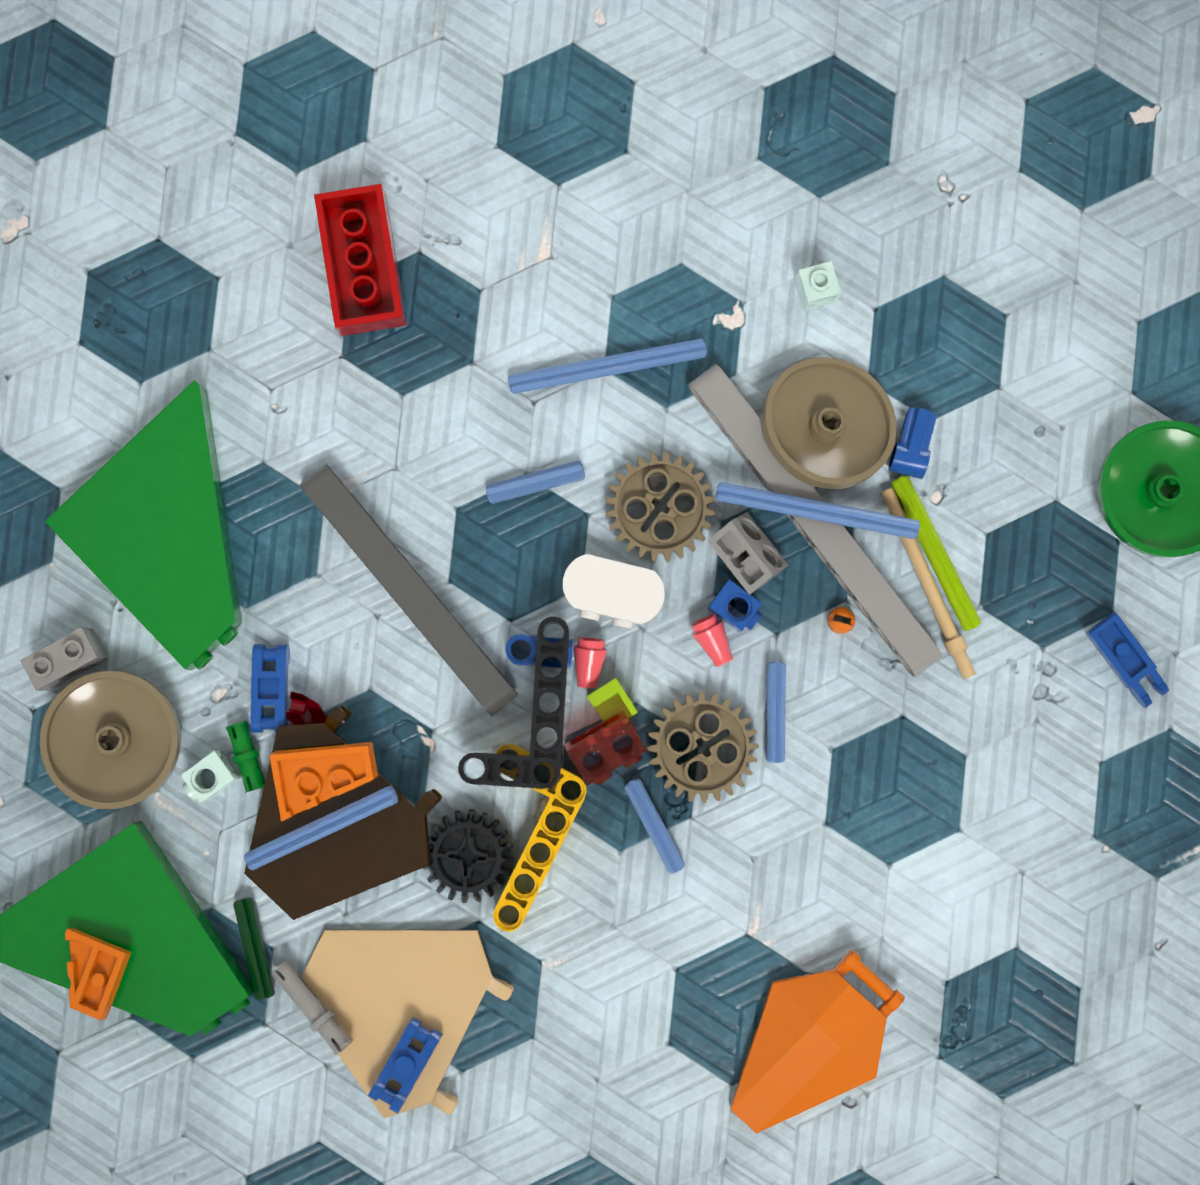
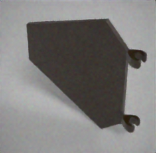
[244,706,442,920]

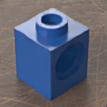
[707,579,762,633]

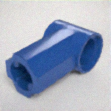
[888,407,937,480]
[505,634,573,669]

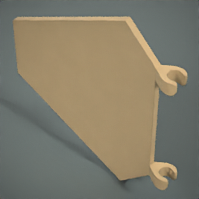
[301,930,514,1118]

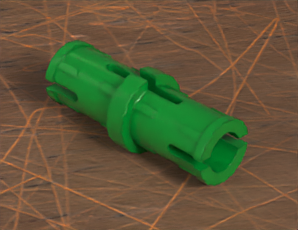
[226,721,265,793]

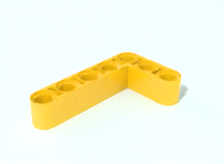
[493,743,587,932]

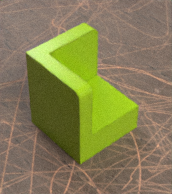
[587,678,638,729]

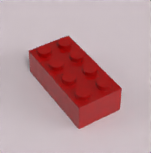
[314,184,407,336]

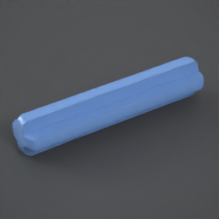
[486,461,585,504]
[766,662,786,763]
[624,778,685,874]

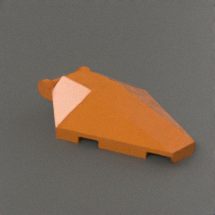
[730,949,905,1134]

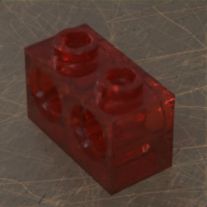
[564,710,647,786]

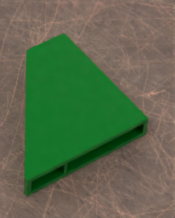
[44,380,242,670]
[0,821,254,1036]

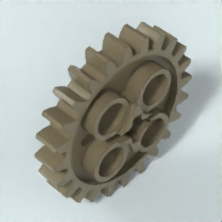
[605,452,716,563]
[647,691,759,803]

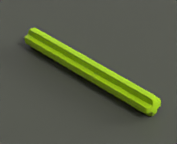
[891,475,981,631]

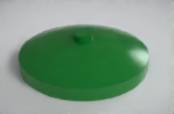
[1098,420,1200,558]

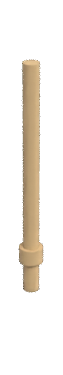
[881,487,976,679]

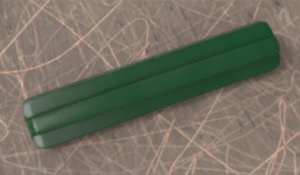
[233,897,275,1000]

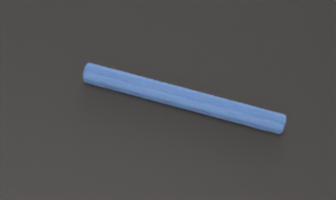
[508,338,707,394]
[716,482,920,539]

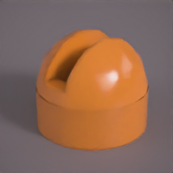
[827,607,855,634]

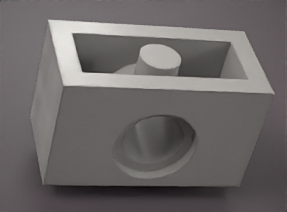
[20,627,109,691]

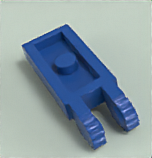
[1085,612,1169,708]

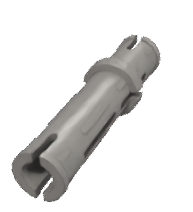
[271,960,353,1055]

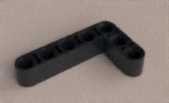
[458,616,570,789]

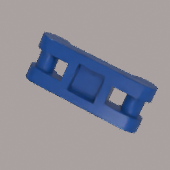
[250,644,290,733]
[368,1017,443,1114]

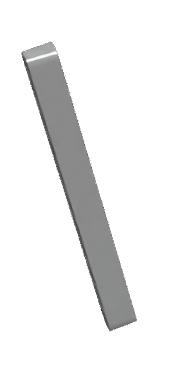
[688,364,942,678]

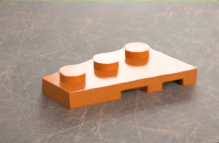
[269,742,378,822]

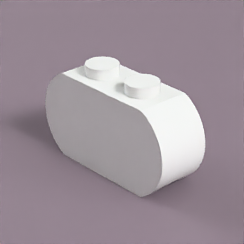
[563,554,665,630]

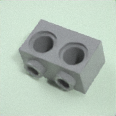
[707,512,789,595]

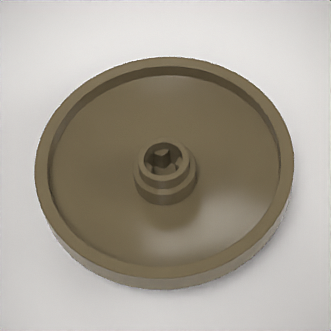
[761,357,897,489]
[40,671,181,809]

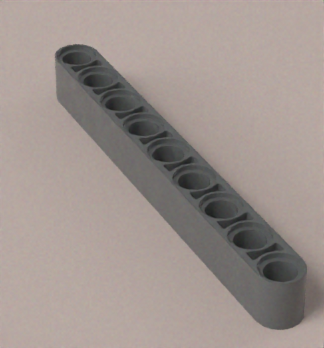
[299,463,518,717]

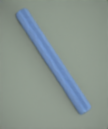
[244,786,398,870]

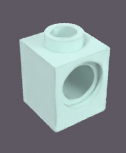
[795,261,841,311]
[180,750,241,803]

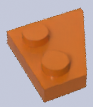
[65,928,132,1021]

